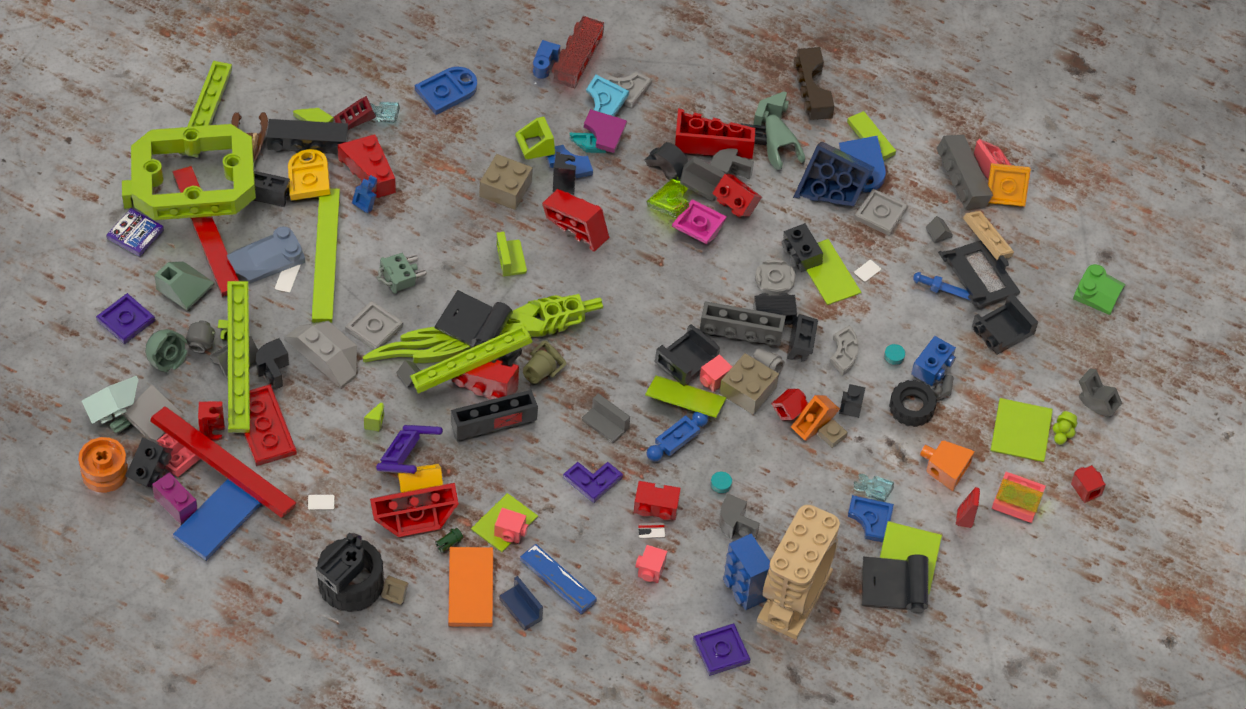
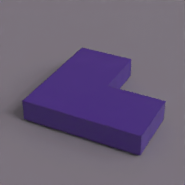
[563,462,623,504]

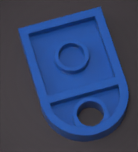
[415,66,477,115]
[839,136,886,193]

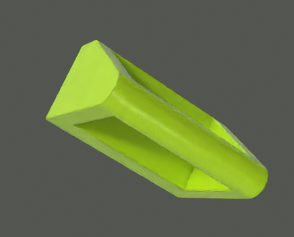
[515,117,555,160]

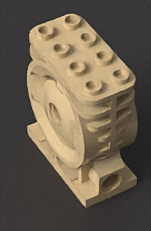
[757,505,840,640]

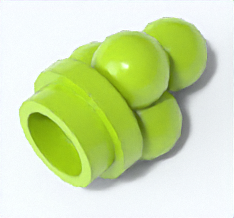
[1053,411,1078,445]

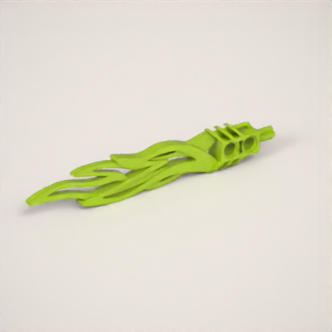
[363,294,603,364]

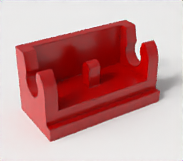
[198,401,225,441]

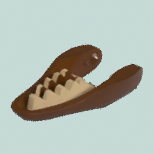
[231,112,268,163]

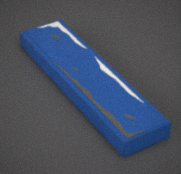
[520,544,597,615]

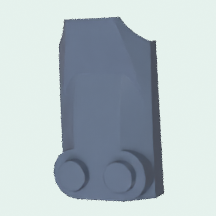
[226,226,305,284]

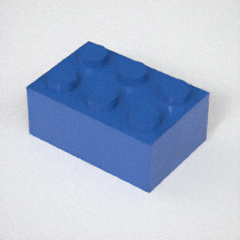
[723,533,770,611]

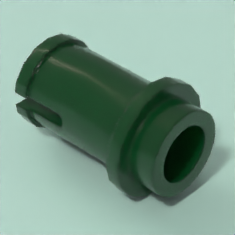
[435,528,464,553]

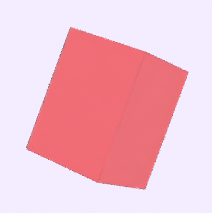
[974,139,1011,180]

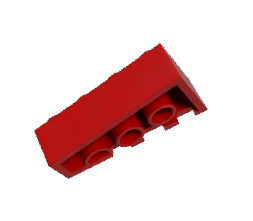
[675,108,755,159]

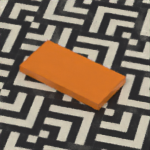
[448,547,493,627]

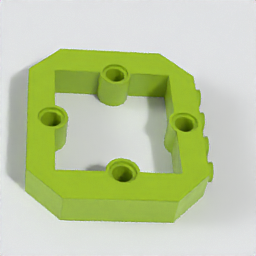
[131,124,256,220]

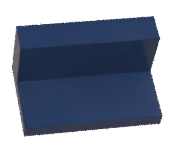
[499,576,543,631]

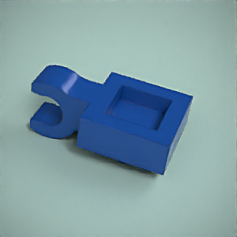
[352,175,377,213]

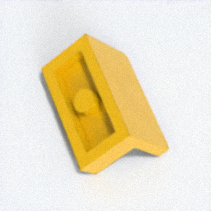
[397,464,443,492]

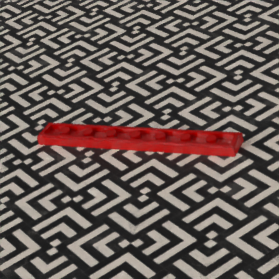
[172,166,239,297]
[150,406,296,518]

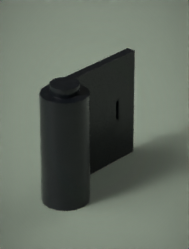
[434,290,513,347]
[862,554,929,613]

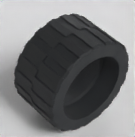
[317,538,384,612]

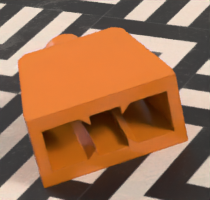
[920,440,975,491]

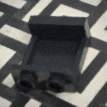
[972,294,1038,355]
[654,324,720,386]

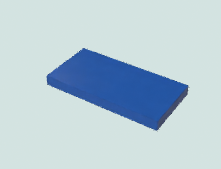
[173,479,262,561]

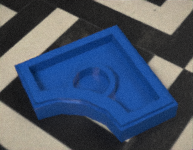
[848,495,894,543]

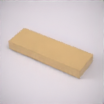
[963,211,1014,260]

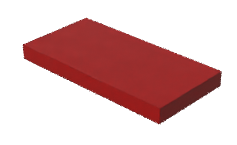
[244,384,297,466]

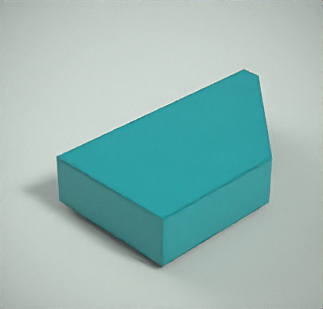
[569,132,606,153]

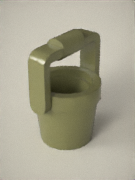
[523,340,566,384]

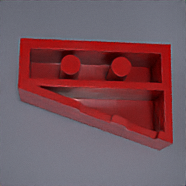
[338,134,396,198]
[542,189,610,252]
[452,360,519,400]

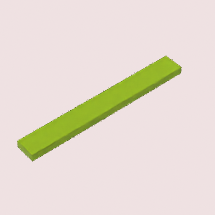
[312,188,340,323]
[227,281,250,433]

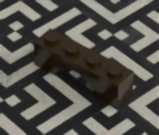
[794,47,835,120]

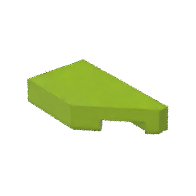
[293,108,334,123]

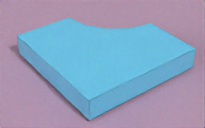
[586,75,630,117]

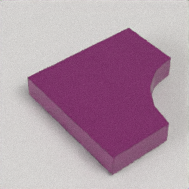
[583,109,627,153]

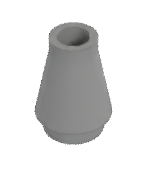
[753,348,785,373]

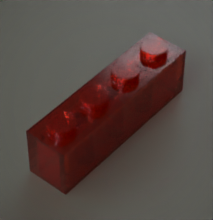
[552,16,604,89]

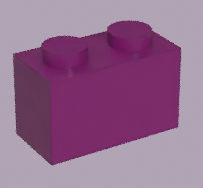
[152,472,197,525]

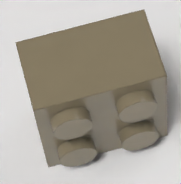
[479,154,533,210]
[719,353,779,415]

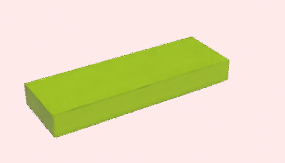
[847,111,896,160]

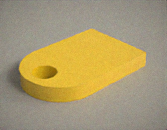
[288,149,331,201]

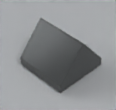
[926,216,953,242]
[396,360,421,388]

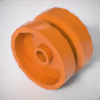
[78,437,128,493]

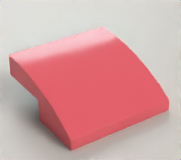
[991,472,1046,523]

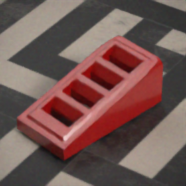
[956,487,980,528]

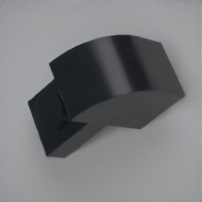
[644,142,688,180]
[256,338,289,390]

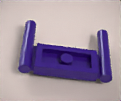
[376,425,443,474]

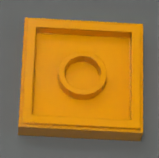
[988,163,1031,207]

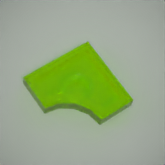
[646,179,689,218]

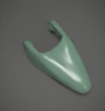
[766,115,805,170]

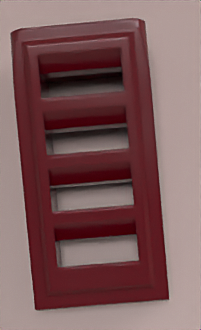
[334,96,376,130]

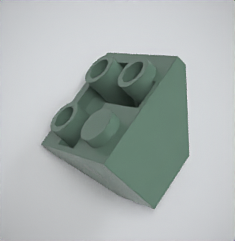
[154,261,215,310]

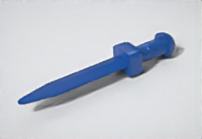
[913,272,970,300]

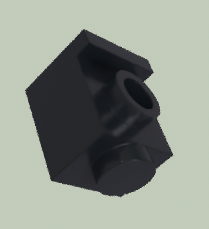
[839,384,866,418]

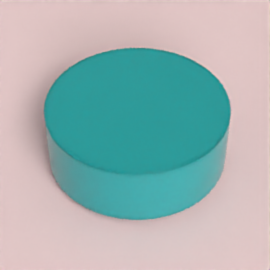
[884,344,905,365]
[711,471,732,493]

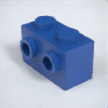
[911,336,956,386]

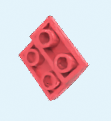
[157,433,201,477]

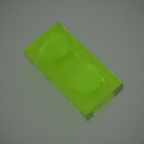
[996,478,1043,513]

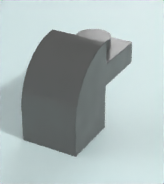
[710,148,754,179]
[1079,368,1122,416]
[719,494,760,539]

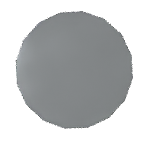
[755,259,796,295]

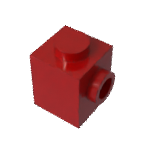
[771,388,808,420]
[1071,465,1106,503]

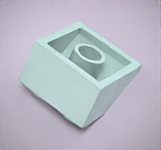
[82,376,138,424]

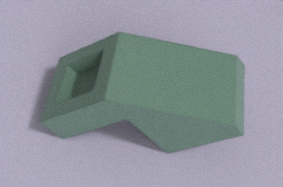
[753,91,789,126]

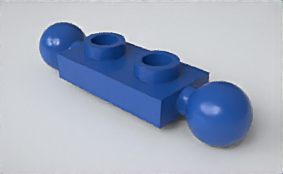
[646,412,709,462]

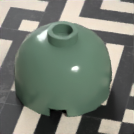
[145,329,187,372]

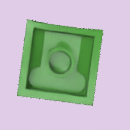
[1073,264,1126,315]

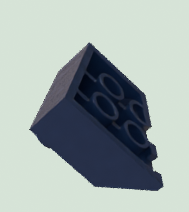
[793,141,875,206]

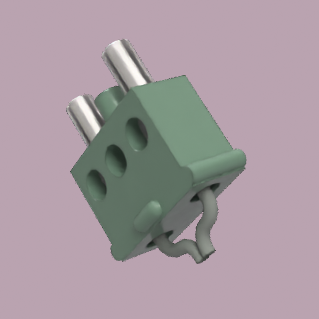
[376,252,427,294]

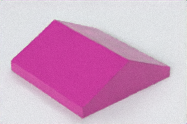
[672,199,727,244]

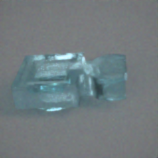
[370,102,400,123]
[854,474,894,502]

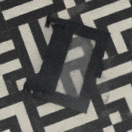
[938,240,1020,308]

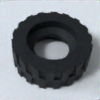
[889,380,937,427]

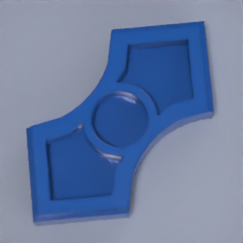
[546,145,593,178]

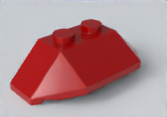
[370,483,459,537]

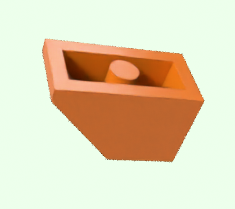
[791,395,840,441]

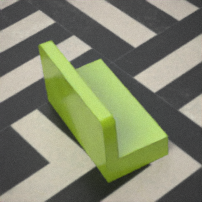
[496,232,527,277]

